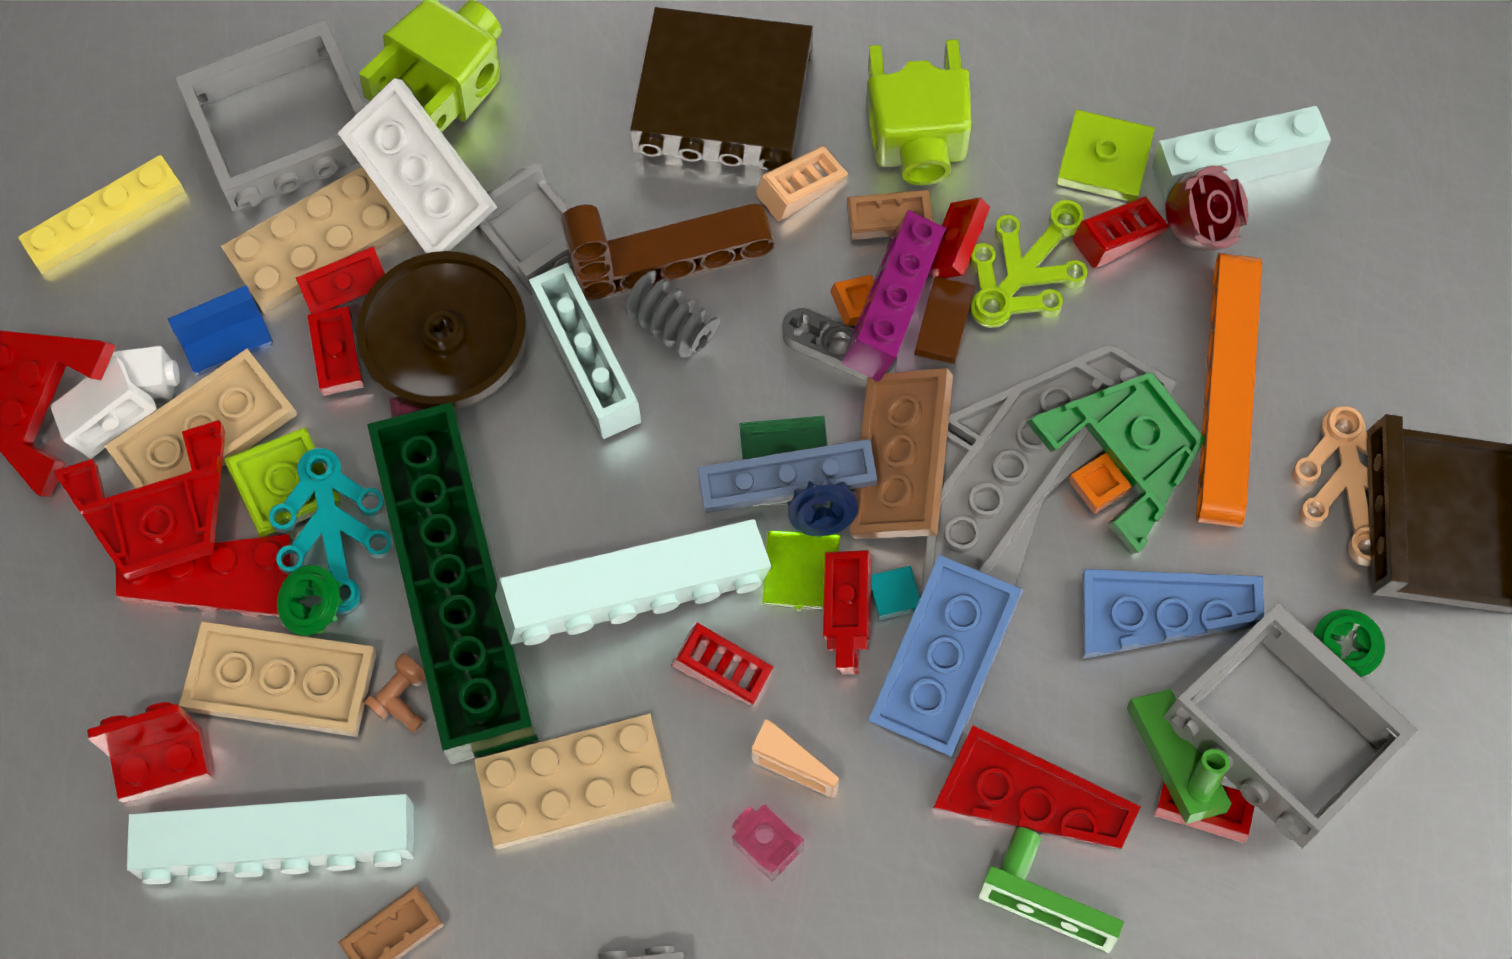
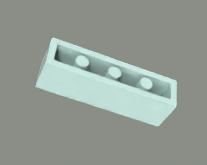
[1152,105,1331,200]
[529,263,641,439]

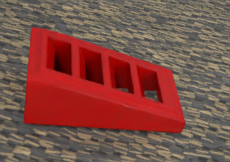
[1073,196,1169,269]
[670,622,774,706]

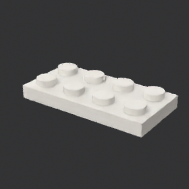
[338,78,497,253]

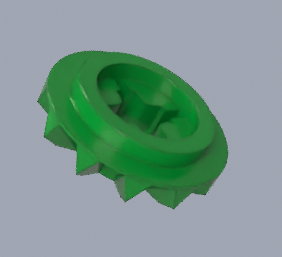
[277,565,344,637]
[1313,609,1385,677]

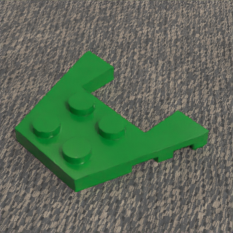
[1026,372,1205,554]

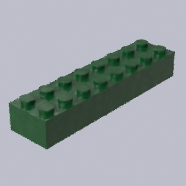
[367,402,539,765]

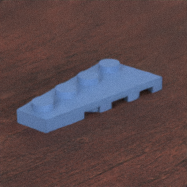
[1082,569,1264,659]

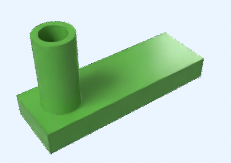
[1127,689,1232,824]
[978,827,1124,953]

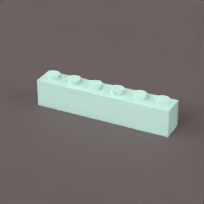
[495,519,771,645]
[127,794,414,884]

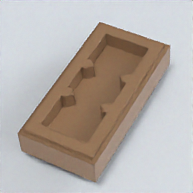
[847,189,933,240]
[338,886,444,959]

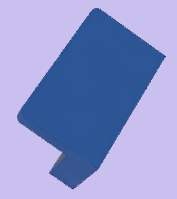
[168,285,273,376]

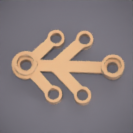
[1292,406,1371,566]

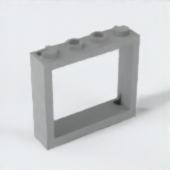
[175,19,365,212]
[1163,603,1418,849]

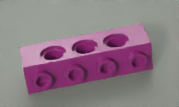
[840,210,946,382]

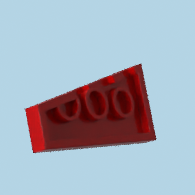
[115,534,294,617]
[933,725,1141,850]

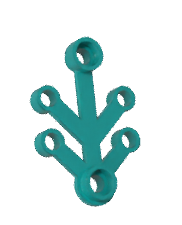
[269,448,392,615]

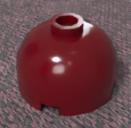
[1165,165,1249,250]

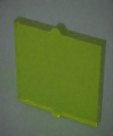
[762,531,840,612]

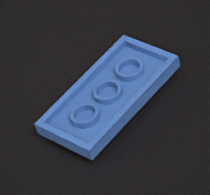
[868,555,1023,758]

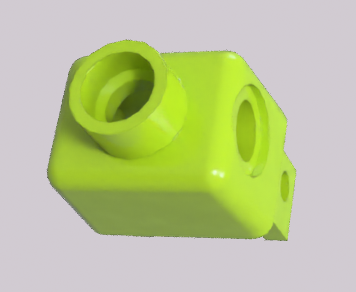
[359,0,502,133]
[866,39,972,185]

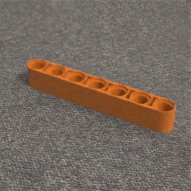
[1196,253,1262,528]

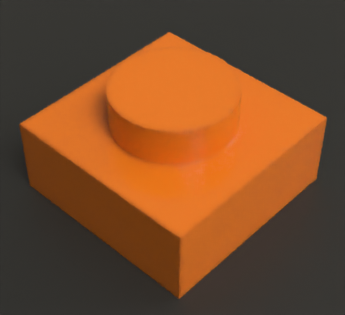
[830,275,874,326]
[1069,453,1132,515]

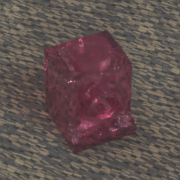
[732,804,804,882]

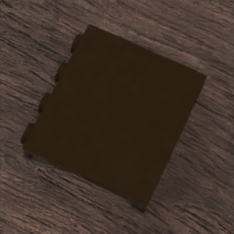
[630,7,813,171]
[1367,414,1512,613]

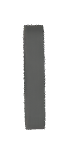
[782,308,897,381]

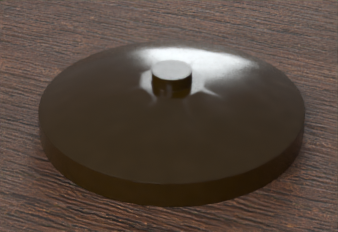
[356,251,528,409]

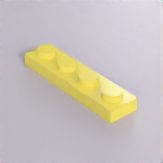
[18,155,184,274]

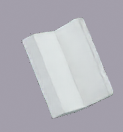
[51,357,157,459]

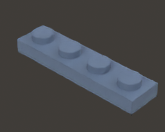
[698,439,877,513]

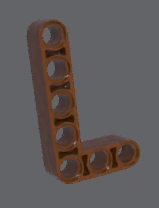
[561,204,776,300]

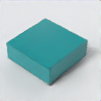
[871,566,920,621]

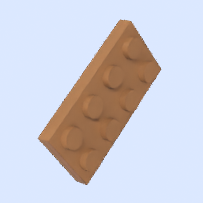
[849,368,953,539]

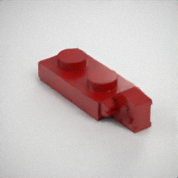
[823,550,872,675]

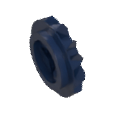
[787,478,858,537]

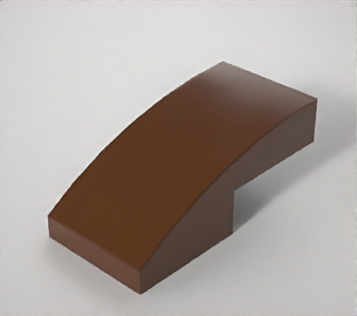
[914,276,975,364]

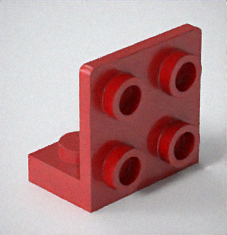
[87,702,212,804]

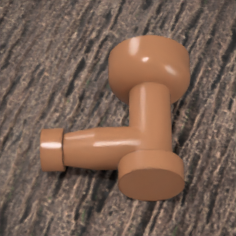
[364,652,426,734]

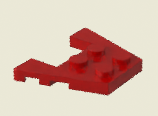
[0,330,116,497]
[54,420,225,581]

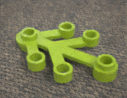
[970,200,1088,328]

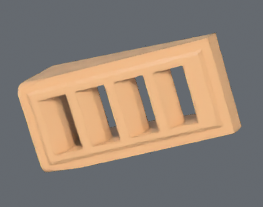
[756,145,848,221]
[751,719,839,798]

